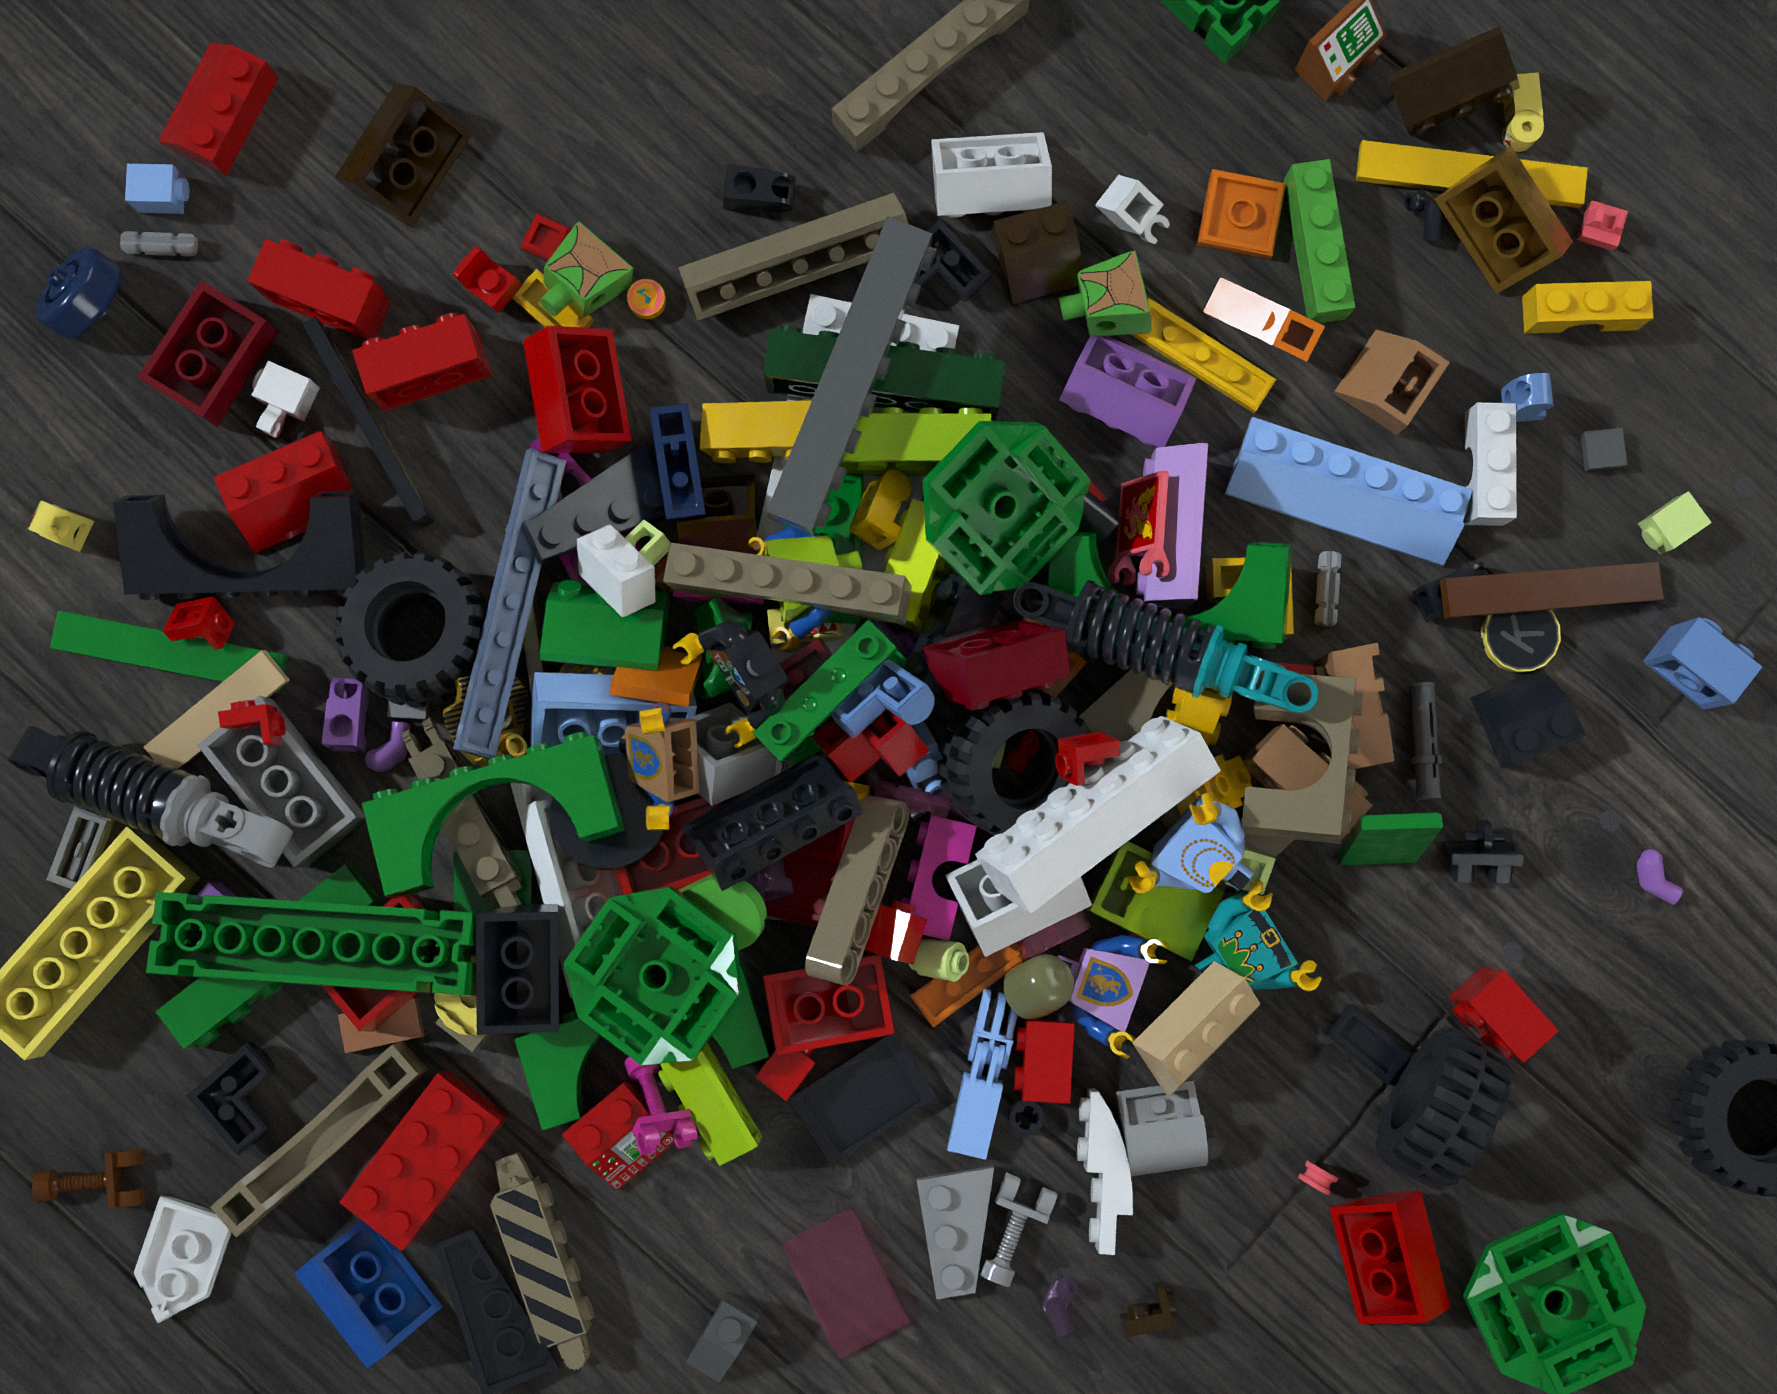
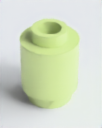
[909,937,969,982]

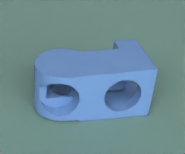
[1501,373,1554,422]

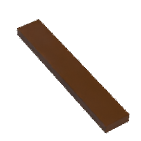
[1440,562,1664,619]

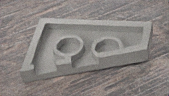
[917,1166,994,1300]

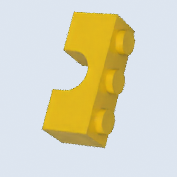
[1522,281,1654,334]

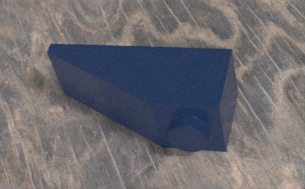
[649,403,706,522]

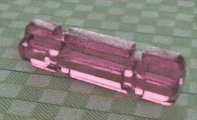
[874,780,951,818]

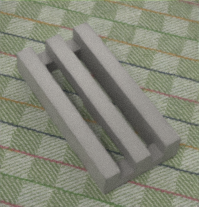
[46,807,115,889]

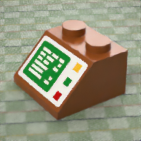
[1294,0,1387,101]

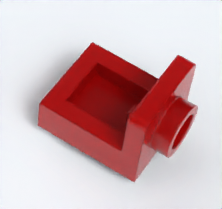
[218,700,286,747]

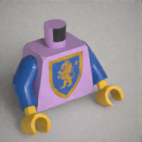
[1057,935,1170,1059]

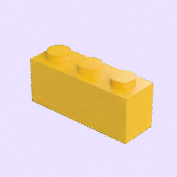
[700,400,812,463]

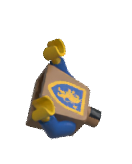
[618,703,700,830]

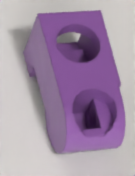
[322,677,369,753]

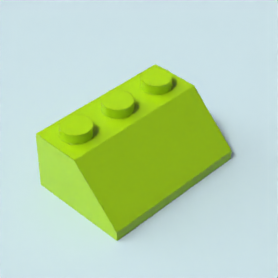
[658,1042,763,1166]

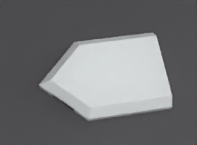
[134,1195,232,1323]

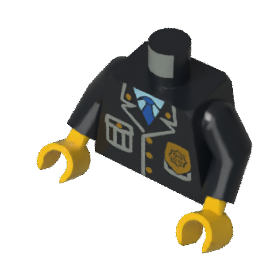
[673,621,789,748]

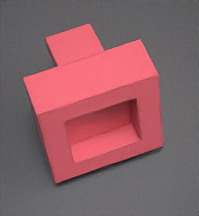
[1577,200,1628,251]

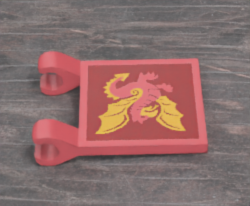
[1107,470,1170,586]

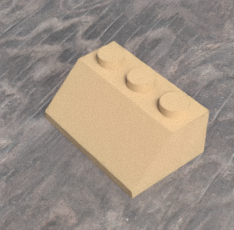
[1133,961,1260,1096]

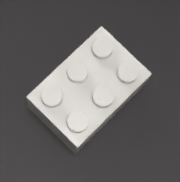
[945,859,1092,957]

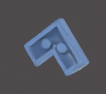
[831,659,934,738]

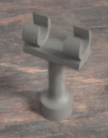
[980,1172,1058,1287]

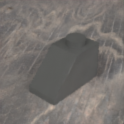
[686,1292,760,1383]

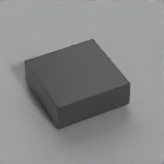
[1580,428,1627,471]

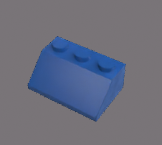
[294,1220,443,1368]

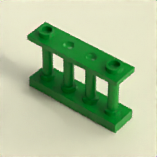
[753,619,907,766]

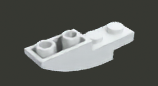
[1077,1088,1133,1255]

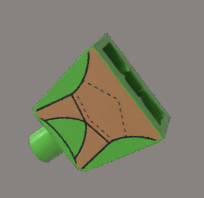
[539,222,633,317]
[1059,250,1152,337]

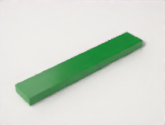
[50,611,287,693]

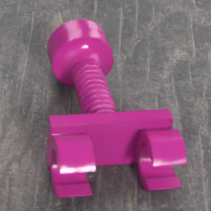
[625,1057,697,1155]

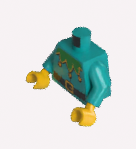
[1195,880,1322,991]

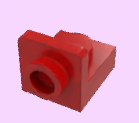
[453,246,523,314]
[163,596,235,650]
[1055,731,1120,786]

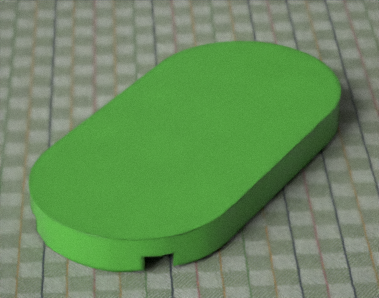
[660,875,767,967]

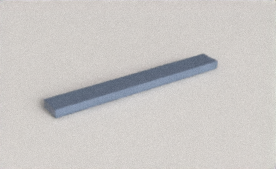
[453,448,566,759]

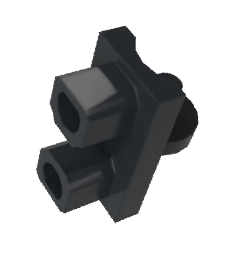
[1442,820,1524,883]

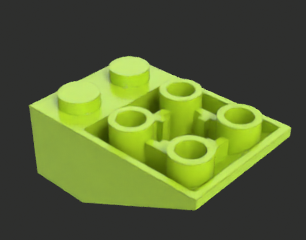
[1086,841,1225,962]

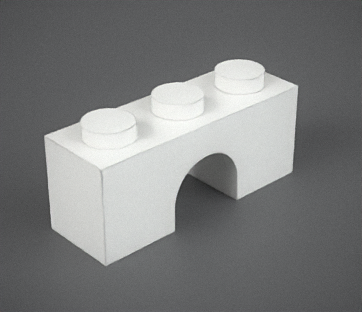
[1465,402,1517,526]

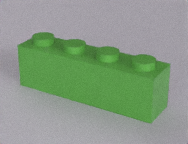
[1283,159,1356,324]

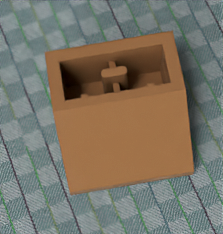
[1333,330,1450,435]

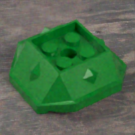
[923,421,1091,595]
[564,886,742,1066]
[1463,1212,1646,1394]

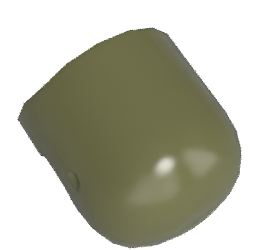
[1004,954,1074,1020]

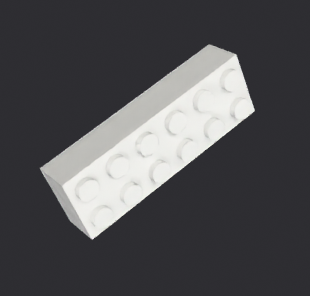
[975,716,1221,914]

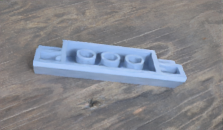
[1224,417,1473,567]

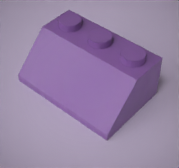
[1059,336,1197,447]

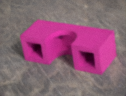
[902,815,977,941]

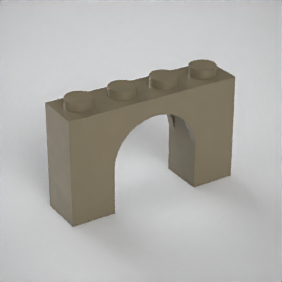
[1242,671,1363,844]

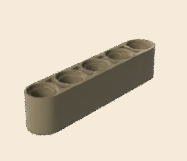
[805,795,909,986]

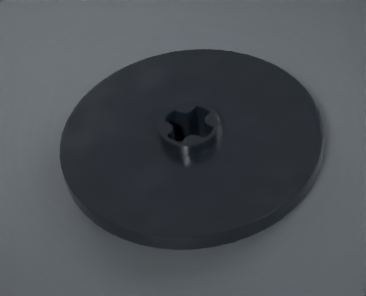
[550,754,665,870]

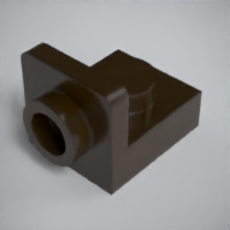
[1119,1281,1178,1337]

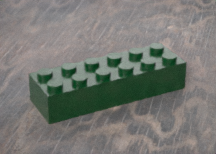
[763,325,1006,421]

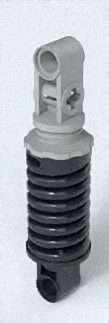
[8,726,293,868]

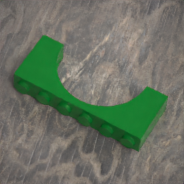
[1047,532,1292,649]
[362,732,625,899]
[514,964,771,1131]

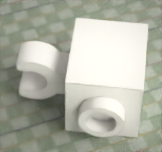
[1095,175,1170,244]
[252,361,320,438]

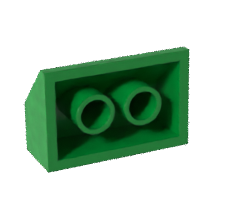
[540,580,669,671]

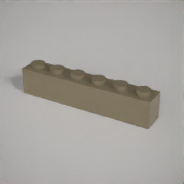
[678,193,908,321]

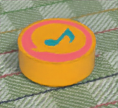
[627,279,666,319]

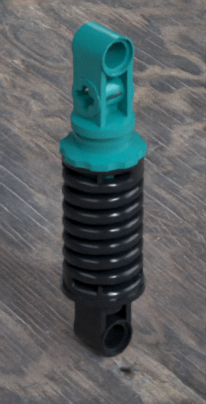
[1013,580,1319,712]

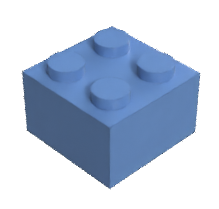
[1643,617,1762,710]

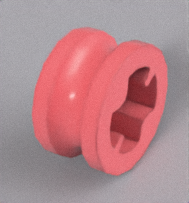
[1298,1161,1339,1196]

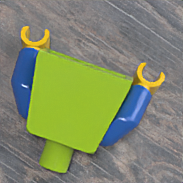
[749,527,863,652]

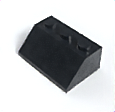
[905,573,1004,704]
[476,904,559,1035]

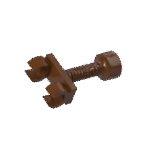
[32,1148,145,1209]

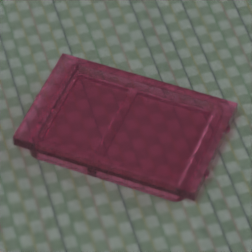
[782,1207,910,1359]

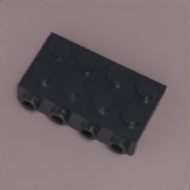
[682,751,863,891]

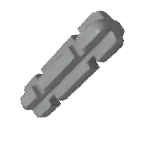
[120,231,198,256]
[1315,551,1341,627]

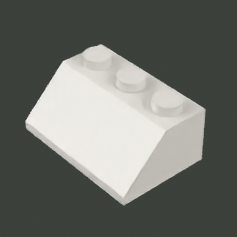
[931,132,1052,218]

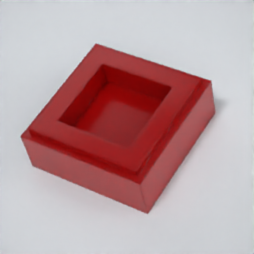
[520,213,571,262]

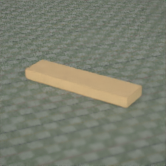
[144,650,290,770]

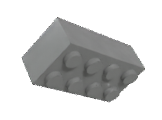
[197,695,366,868]

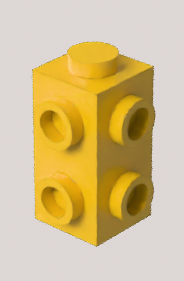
[1165,686,1232,746]
[1177,754,1253,816]

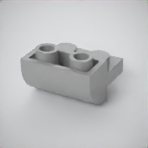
[1115,1081,1208,1176]

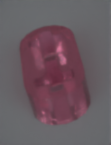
[1017,910,1091,958]

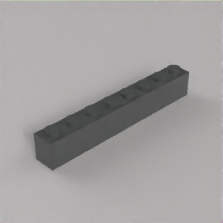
[766,216,936,536]

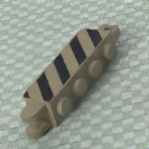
[401,718,523,908]
[490,1152,594,1371]

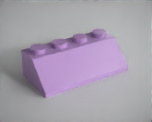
[1135,443,1208,609]

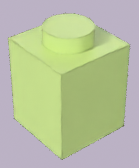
[1638,491,1712,554]

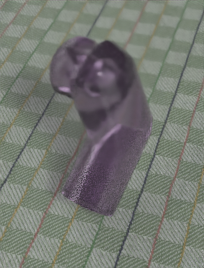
[1043,1276,1078,1337]

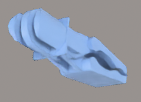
[947,989,1018,1160]

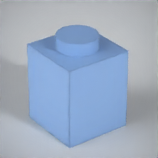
[125,163,190,214]

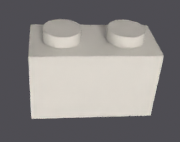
[577,524,655,618]

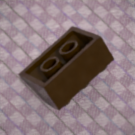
[1387,26,1520,136]
[335,83,473,227]

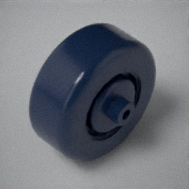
[36,247,121,339]

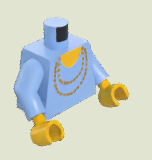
[1127,793,1253,893]

